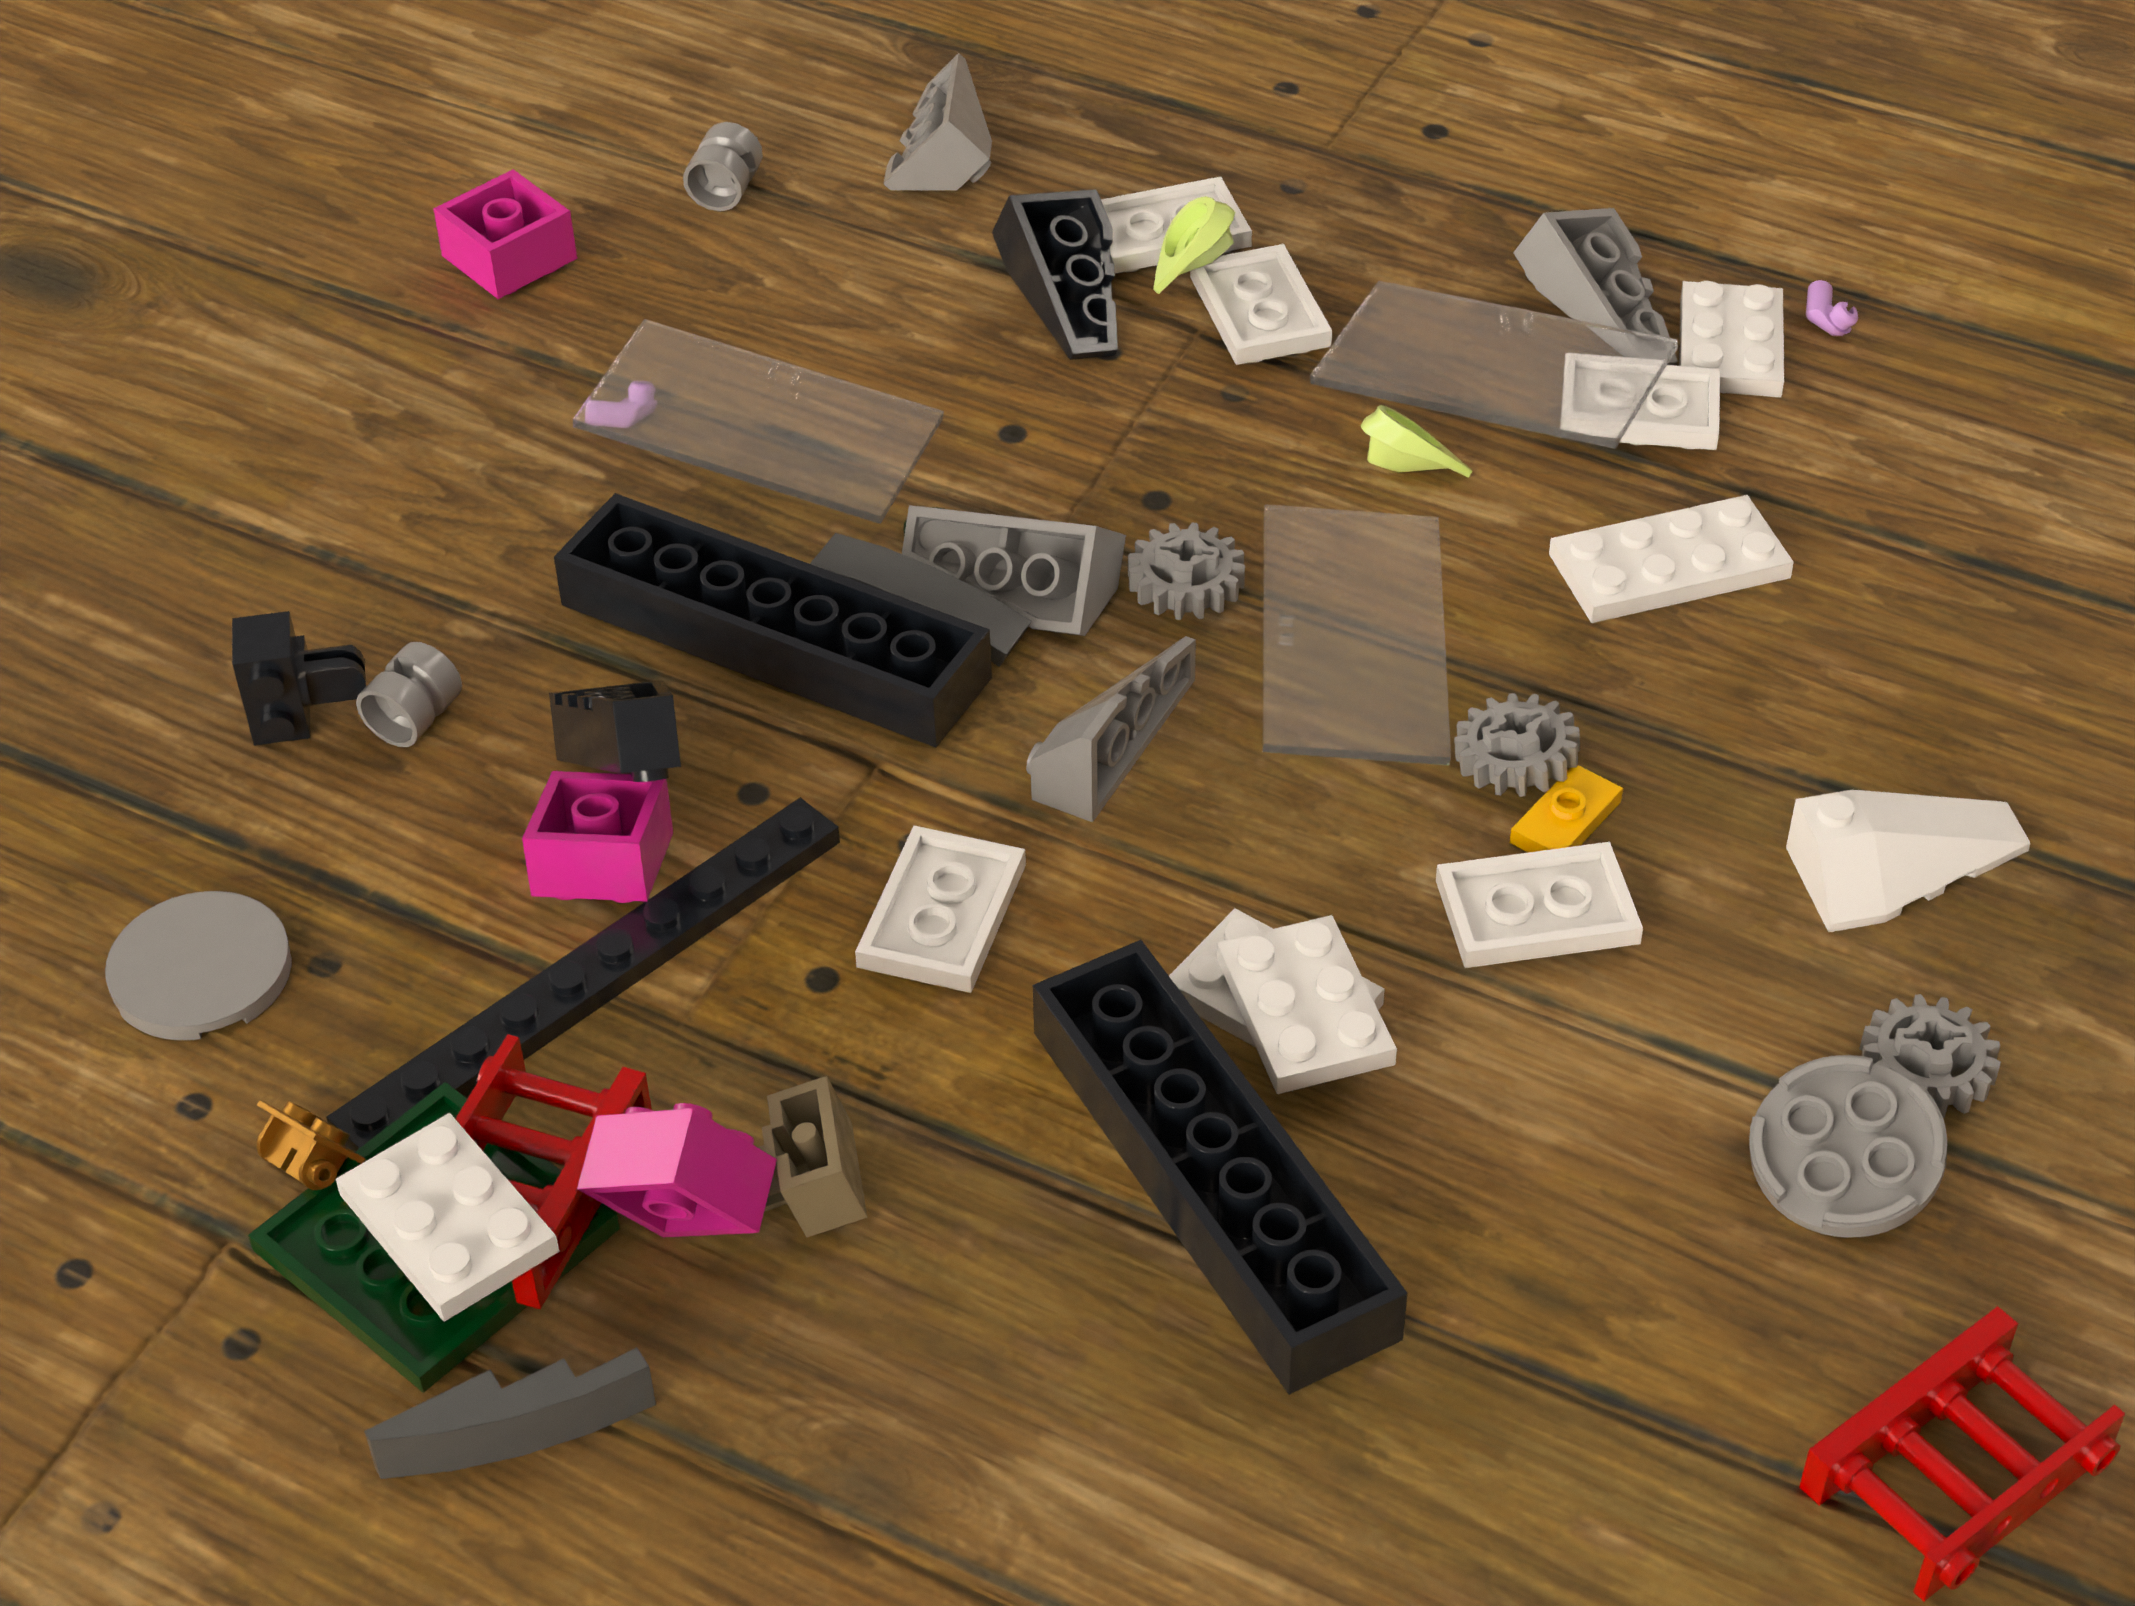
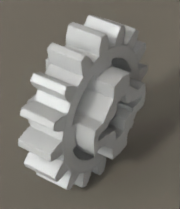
[1128,522,1245,620]
[1454,693,1580,797]
[1860,994,2001,1118]

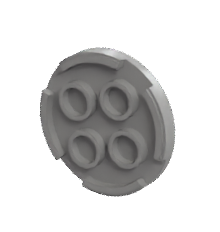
[105,891,292,1040]
[1749,1055,1947,1238]

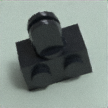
[232,611,366,746]

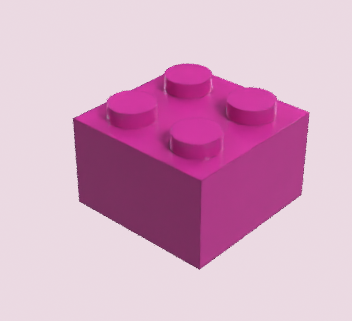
[433,169,577,299]
[522,771,673,903]
[577,1103,777,1237]

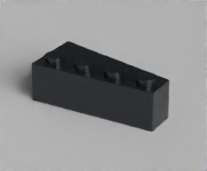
[549,680,681,782]

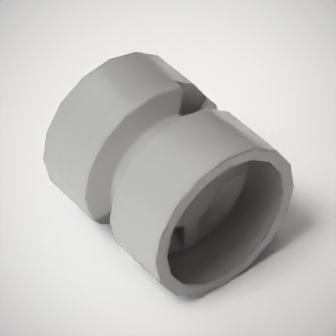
[683,122,763,212]
[356,642,462,747]

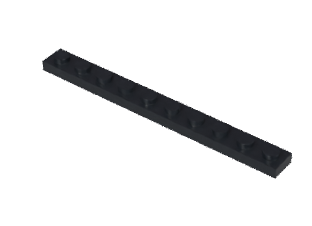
[326,797,840,1152]

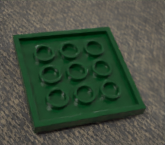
[248,1082,620,1393]

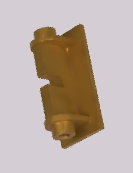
[257,1100,366,1190]

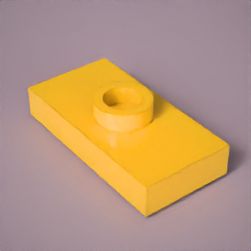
[1509,765,1623,853]

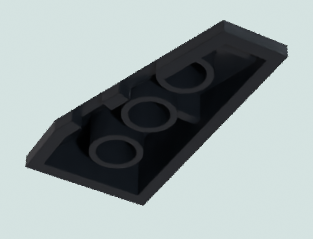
[992,189,1118,360]

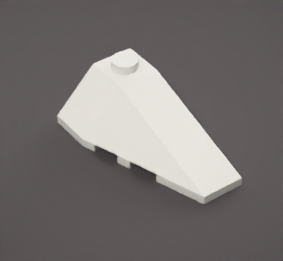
[1786,790,2031,932]

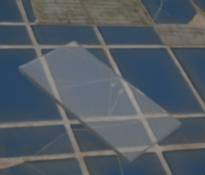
[1310,281,1678,449]
[573,319,944,524]
[1262,504,1451,765]

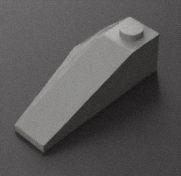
[883,53,992,190]
[1513,208,1678,365]
[902,505,1126,636]
[1026,636,1196,822]

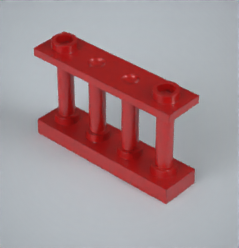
[398,1034,652,1310]
[1799,1306,2125,1602]

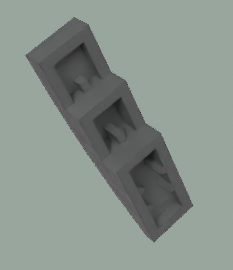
[810,533,1032,667]
[364,1347,656,1479]

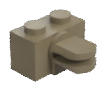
[758,1076,868,1237]

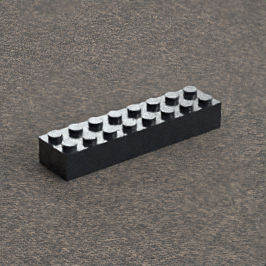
[554,493,992,747]
[1032,940,1408,1395]

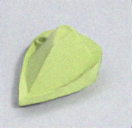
[1154,196,1235,294]
[1360,405,1473,478]

